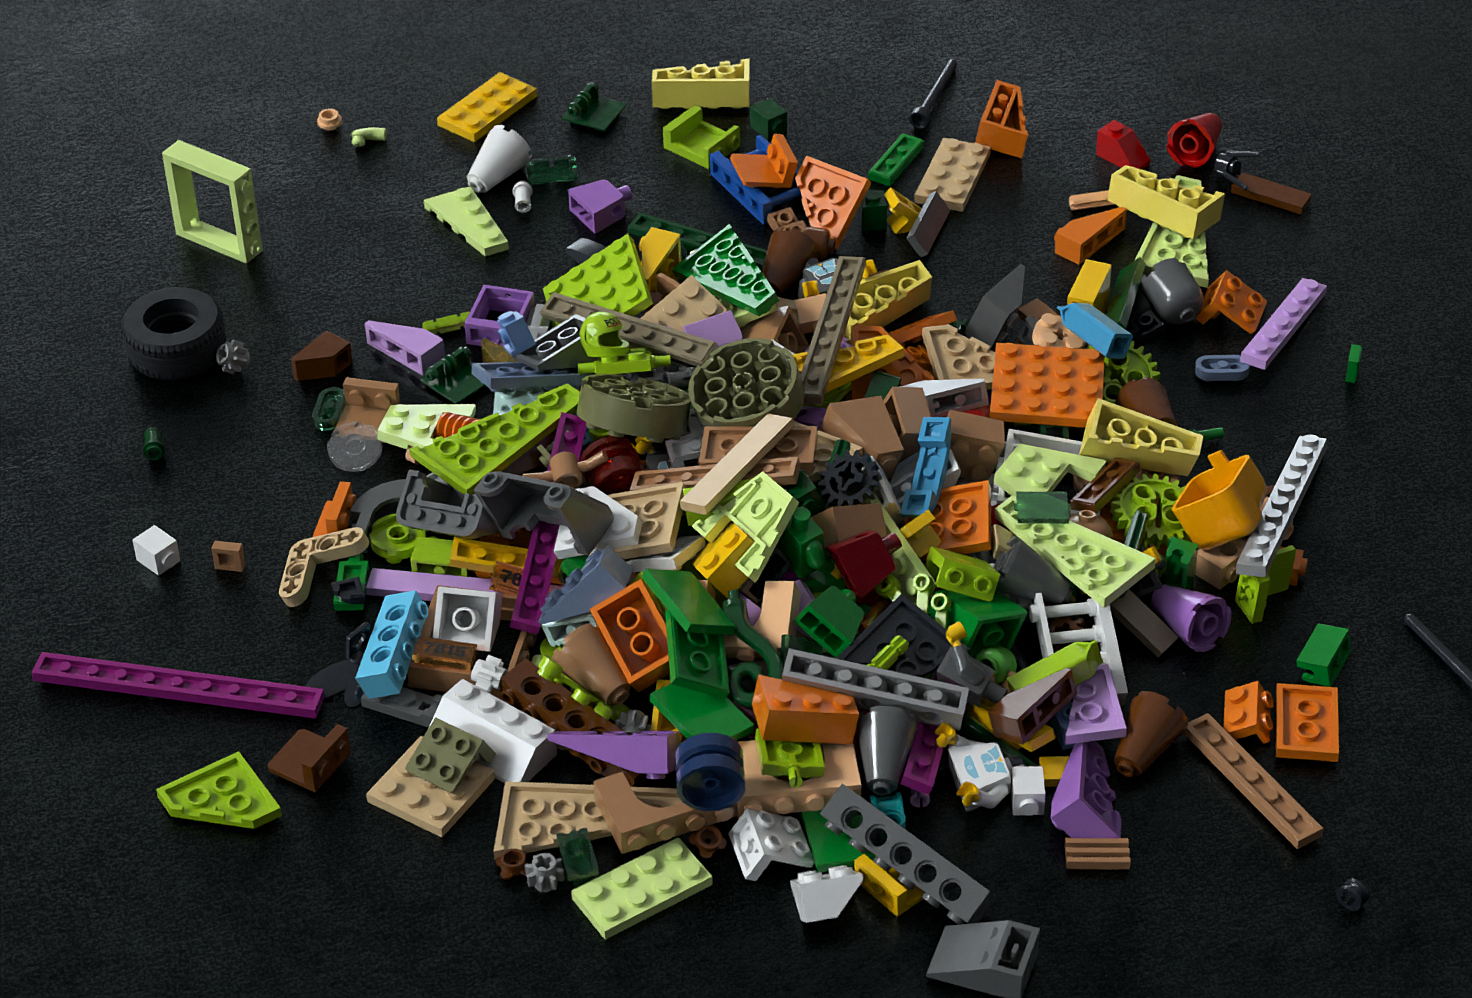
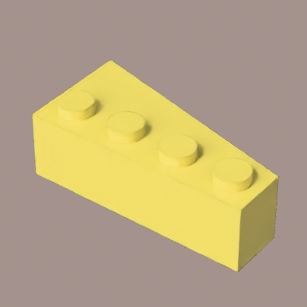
[652,59,750,109]
[1107,165,1225,239]
[827,260,932,345]
[1079,398,1203,476]

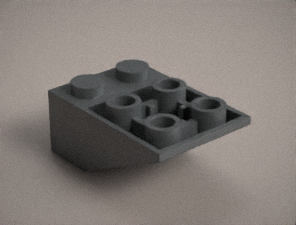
[926,920,1040,998]

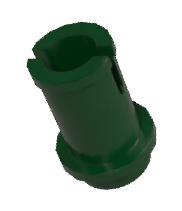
[143,427,165,460]

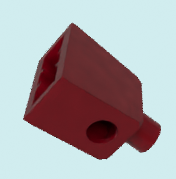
[826,530,902,598]

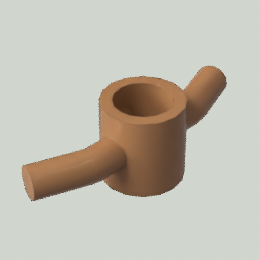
[522,451,609,489]

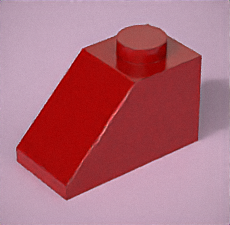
[1096,120,1151,170]

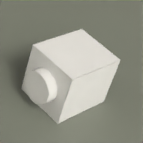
[133,525,180,576]
[1011,766,1045,816]

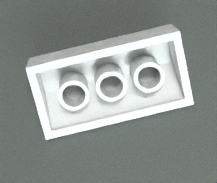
[428,679,557,783]

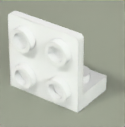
[728,808,815,881]

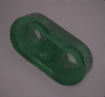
[312,387,346,431]

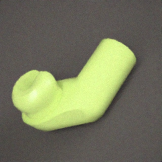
[351,128,386,147]

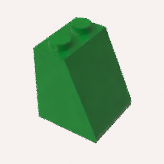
[928,589,1028,658]

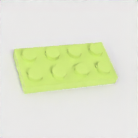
[572,837,713,939]

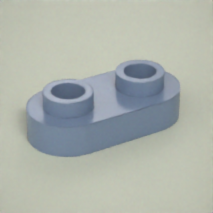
[1195,355,1250,381]

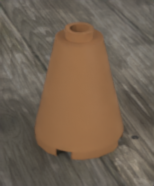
[552,624,631,705]

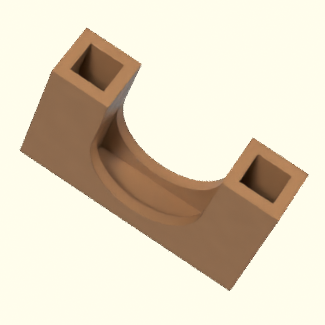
[594,772,738,854]

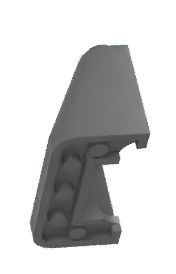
[396,470,500,539]
[474,472,614,556]

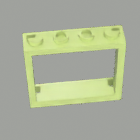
[162,140,263,264]

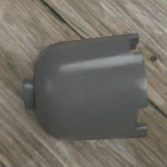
[1140,258,1204,325]

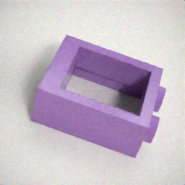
[464,285,535,349]

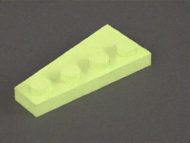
[424,186,509,256]

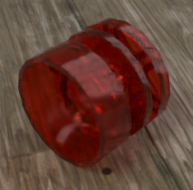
[579,436,646,495]

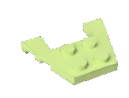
[377,404,476,450]
[993,443,1106,519]
[692,471,799,582]

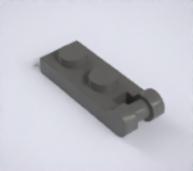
[361,687,443,727]

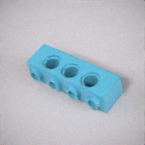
[355,590,428,699]

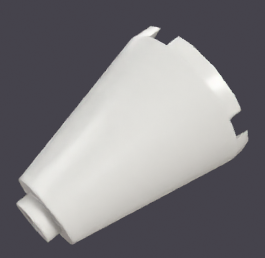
[467,125,532,193]

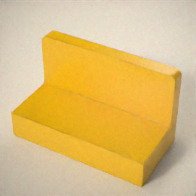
[855,854,924,917]

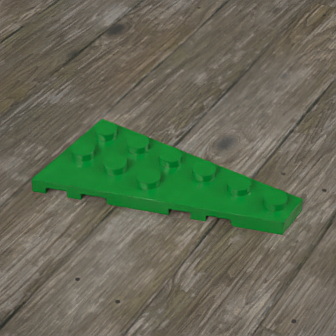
[671,224,779,317]

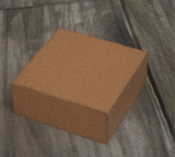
[211,541,245,572]

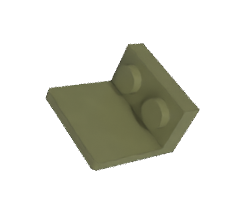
[405,717,496,794]

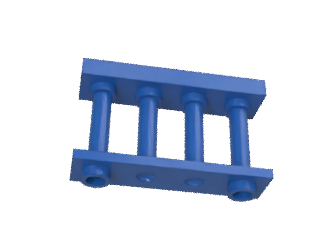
[710,135,803,225]

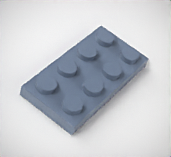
[472,362,593,392]

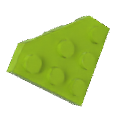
[156,751,282,829]

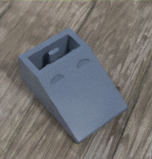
[538,545,633,625]

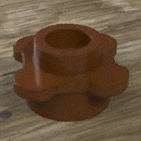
[689,824,726,859]
[496,848,527,880]

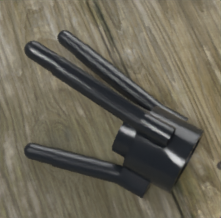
[1215,149,1260,190]

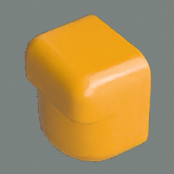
[1172,450,1267,550]

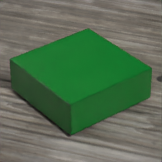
[1345,344,1362,383]

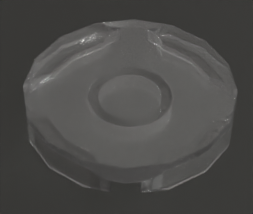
[327,421,383,472]

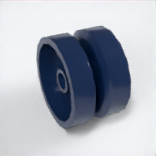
[675,733,745,811]

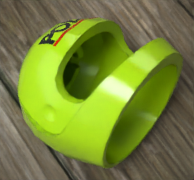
[579,311,629,357]

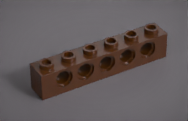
[500,658,654,787]

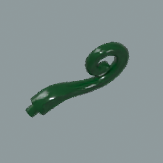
[723,590,784,708]

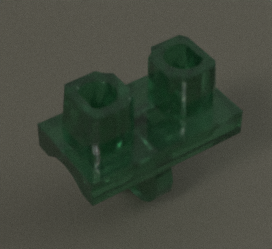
[556,827,599,887]

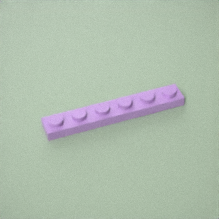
[1240,278,1327,370]

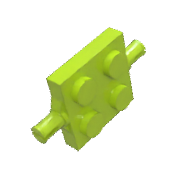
[578,348,671,375]
[755,728,825,788]

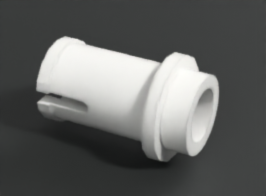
[512,181,532,213]

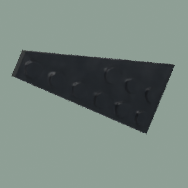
[836,594,970,709]

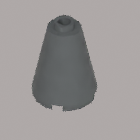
[993,536,1073,605]
[857,706,918,796]

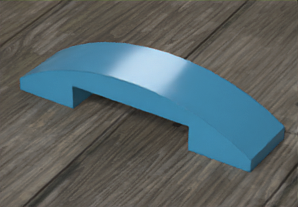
[900,417,951,518]

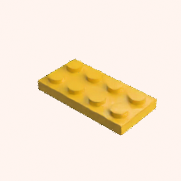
[437,72,537,142]

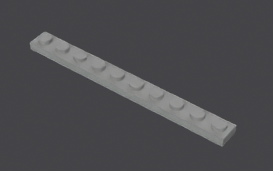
[1236,435,1327,577]

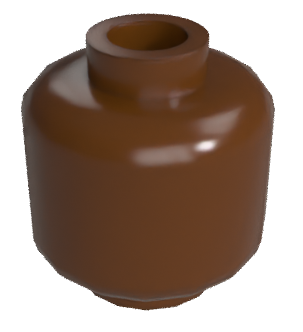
[803,226,835,262]

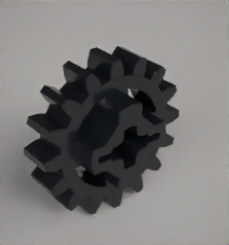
[818,450,882,507]

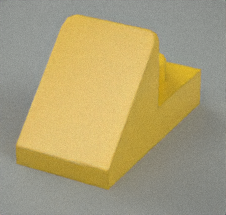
[884,188,922,234]
[900,509,941,557]

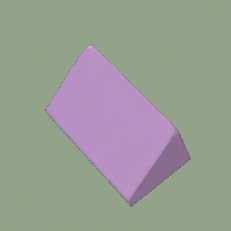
[683,311,743,347]

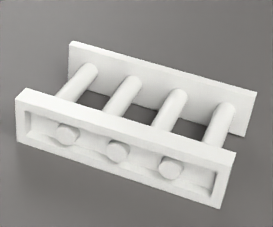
[1029,593,1128,706]

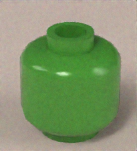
[974,646,1017,685]

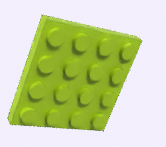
[543,234,653,328]

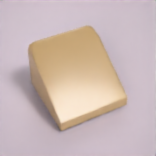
[991,524,1018,559]

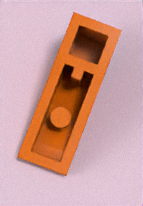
[1054,207,1127,265]

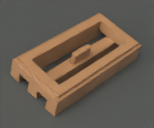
[1065,838,1130,869]

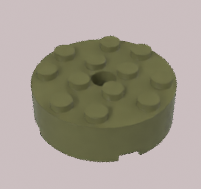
[688,338,805,430]
[577,374,691,443]

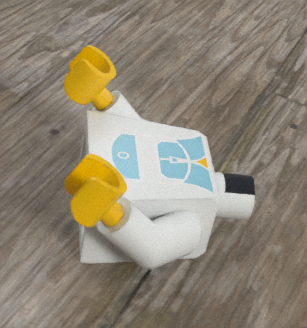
[935,723,1024,812]

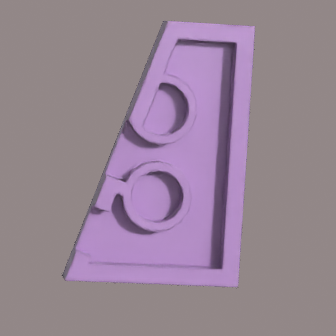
[1066,664,1126,745]

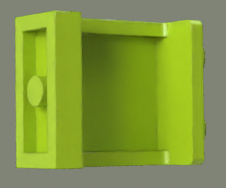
[663,105,741,169]
[925,546,1000,602]

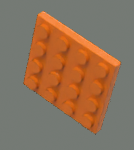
[990,343,1105,428]

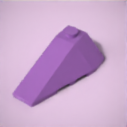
[547,731,682,779]
[1051,741,1121,838]

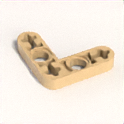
[279,527,369,607]

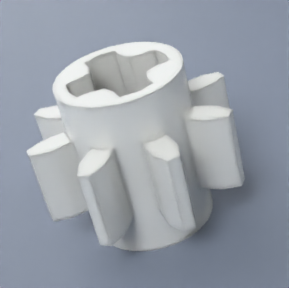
[471,655,508,694]

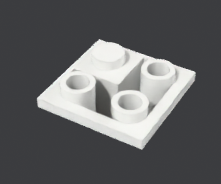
[790,865,863,923]

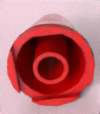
[1166,113,1222,168]

